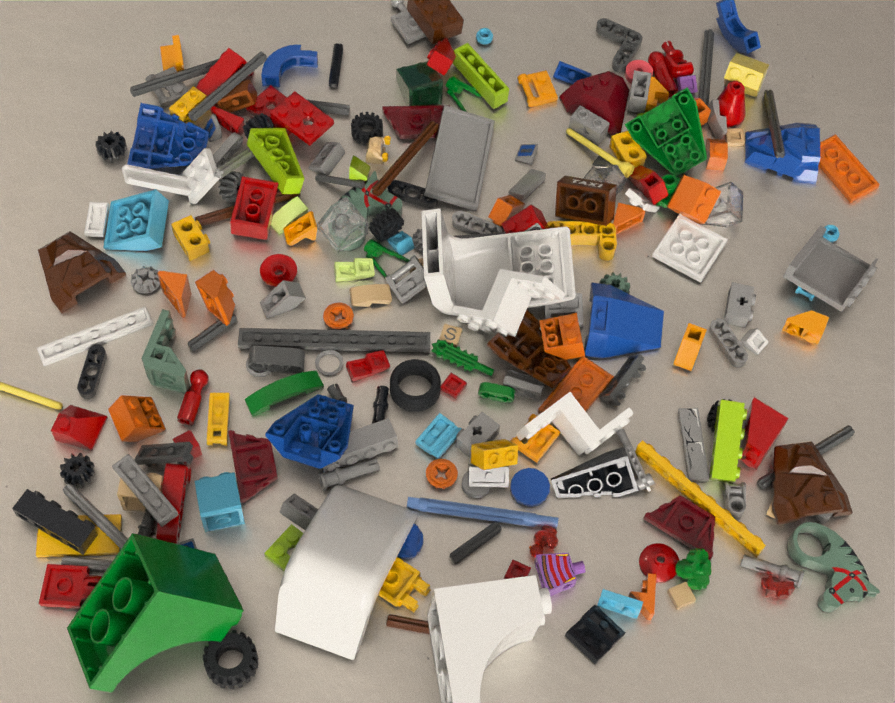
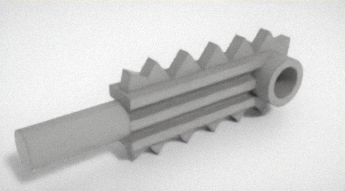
[617,429,655,492]

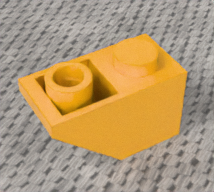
[782,310,829,344]
[673,323,707,371]

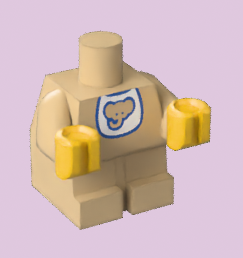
[366,136,391,165]

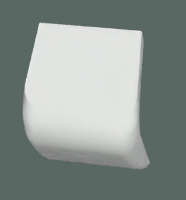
[421,209,576,316]
[275,484,418,660]

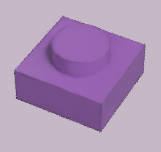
[677,75,698,93]

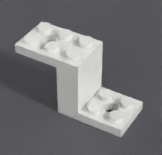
[451,269,565,337]
[516,392,634,456]

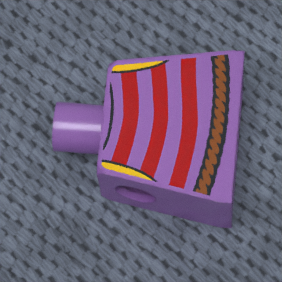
[534,553,586,596]

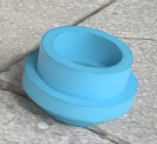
[476,28,493,44]
[823,225,840,242]

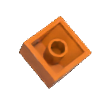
[667,175,721,224]
[195,270,235,326]

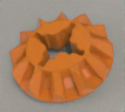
[323,302,354,330]
[426,459,458,489]

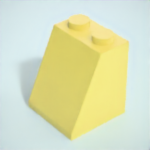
[724,53,769,97]

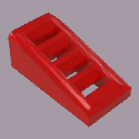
[211,106,245,136]

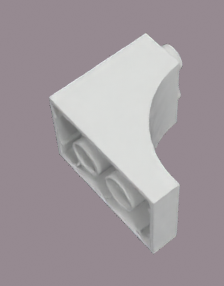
[426,575,552,703]

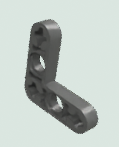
[596,18,643,72]

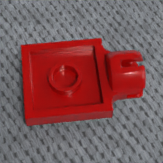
[39,564,102,609]

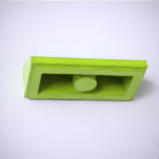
[349,155,370,181]

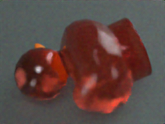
[529,525,558,558]

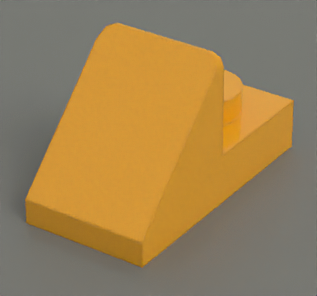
[645,77,669,112]
[283,211,317,246]

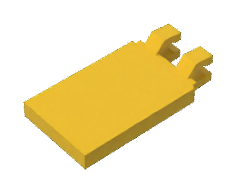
[378,557,431,613]

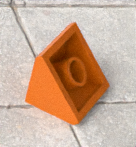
[157,271,192,318]

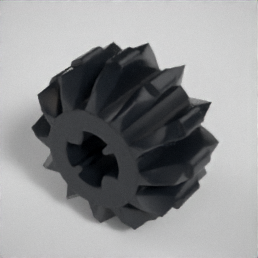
[243,113,274,139]
[95,130,127,161]
[60,453,95,487]

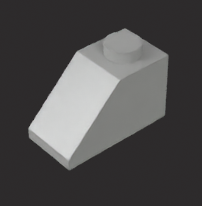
[260,280,306,318]

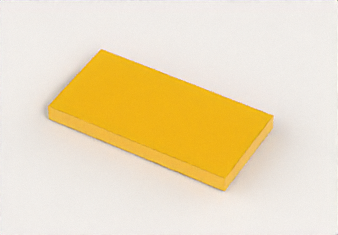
[36,514,122,558]

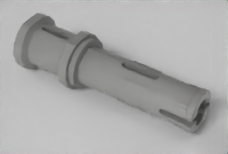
[318,458,380,490]
[740,554,805,588]

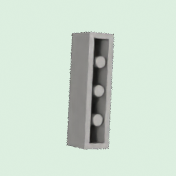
[322,418,398,473]

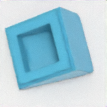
[387,231,414,255]

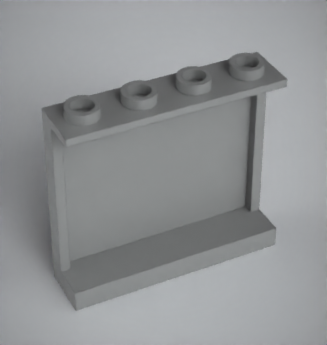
[783,225,878,312]

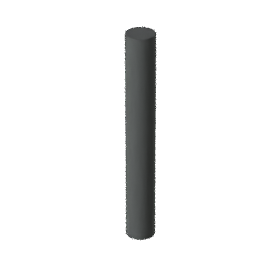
[315,174,365,189]

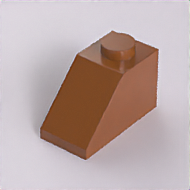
[217,79,258,113]

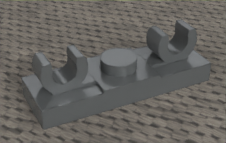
[599,354,646,406]
[134,442,194,467]

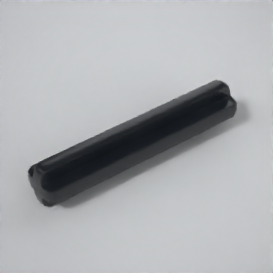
[329,43,343,88]

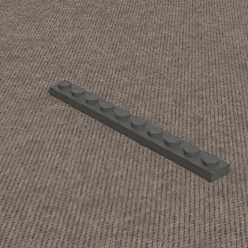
[238,328,430,352]

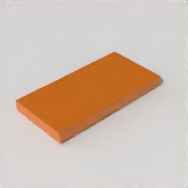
[818,134,880,203]
[537,356,614,414]

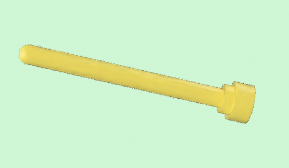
[566,128,635,178]
[0,382,63,410]

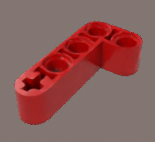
[156,463,191,544]

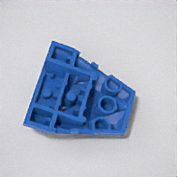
[127,103,209,169]
[745,123,820,184]

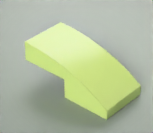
[271,196,308,235]
[334,258,375,282]

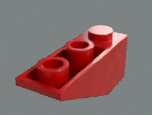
[427,37,456,76]
[628,165,669,205]

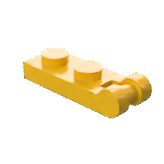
[207,393,230,446]

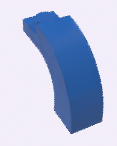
[716,0,761,54]
[261,45,318,87]

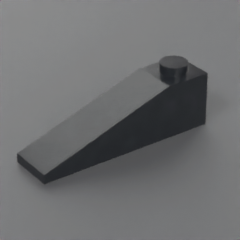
[551,447,639,498]

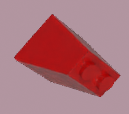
[741,397,789,469]

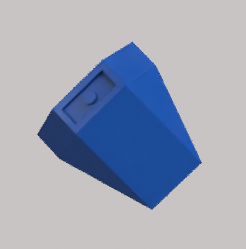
[584,282,664,359]
[265,394,354,469]

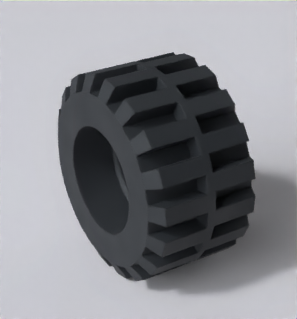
[203,630,258,689]

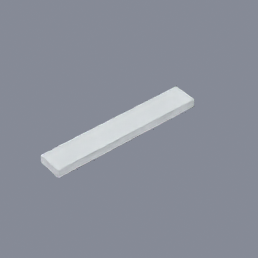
[37,306,153,366]

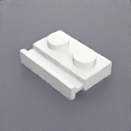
[625,188,660,213]

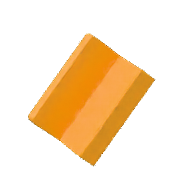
[160,35,184,72]

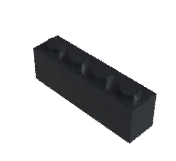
[12,489,98,555]

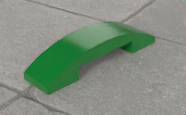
[245,370,324,417]

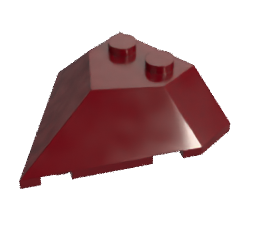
[559,71,630,136]

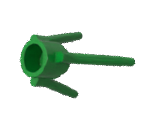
[446,76,481,112]
[364,239,410,278]

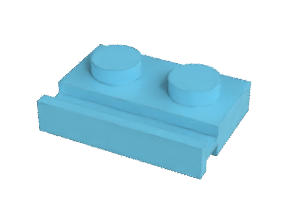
[415,413,462,459]
[597,589,643,619]

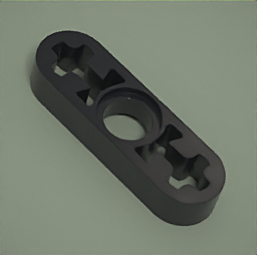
[387,180,438,209]
[77,345,107,399]

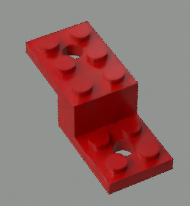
[246,85,334,146]

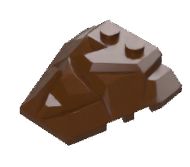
[38,231,126,314]
[487,309,572,389]
[772,442,853,525]

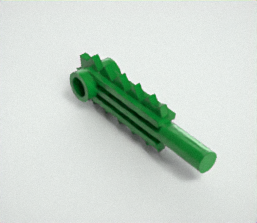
[431,339,494,377]

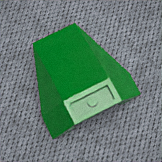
[625,87,707,177]

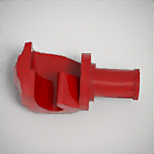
[661,41,694,81]

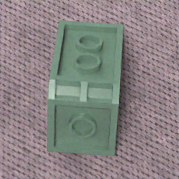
[141,309,190,394]

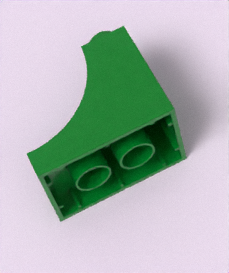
[67,533,244,692]

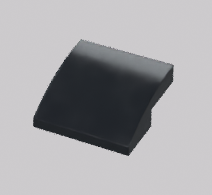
[565,605,626,664]

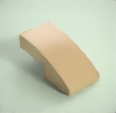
[349,284,392,307]

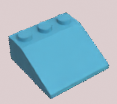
[103,189,169,251]

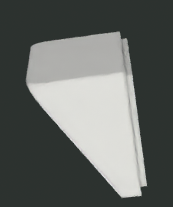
[739,328,769,355]

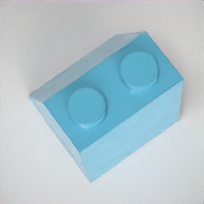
[194,472,245,533]

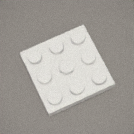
[652,214,728,283]

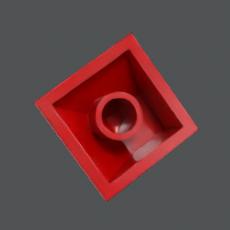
[51,405,108,451]

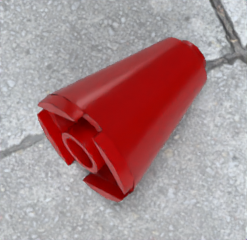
[716,81,746,128]

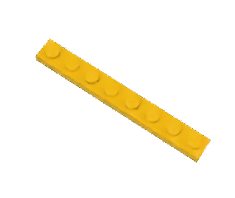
[635,440,766,558]

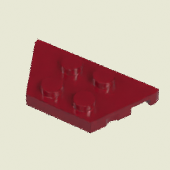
[382,105,450,139]
[228,430,278,503]
[643,495,715,560]

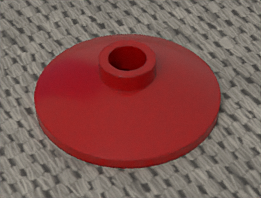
[260,254,297,287]
[639,543,680,582]

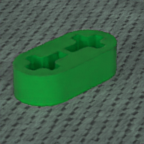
[478,382,516,403]

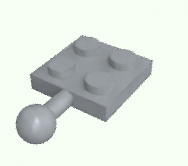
[390,0,426,44]

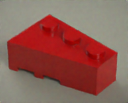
[196,48,254,106]

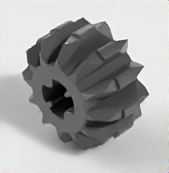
[218,171,244,202]

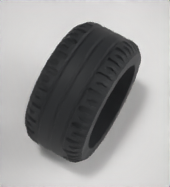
[390,359,441,412]

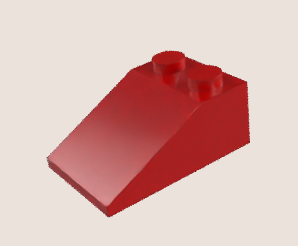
[230,176,279,240]

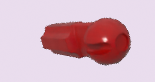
[648,51,678,98]
[177,369,209,426]

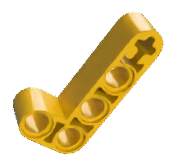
[547,221,617,261]

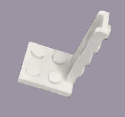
[122,148,220,204]

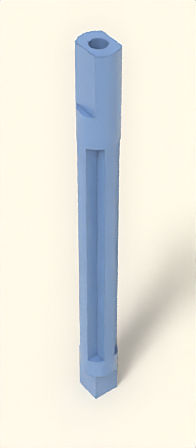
[407,497,558,529]

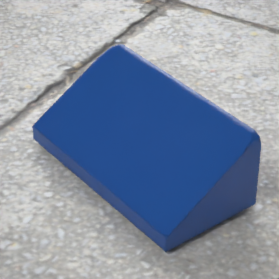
[553,61,592,85]

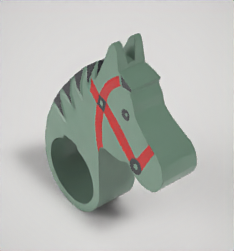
[329,171,402,251]
[787,522,880,612]

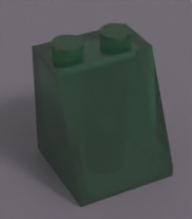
[396,61,443,106]

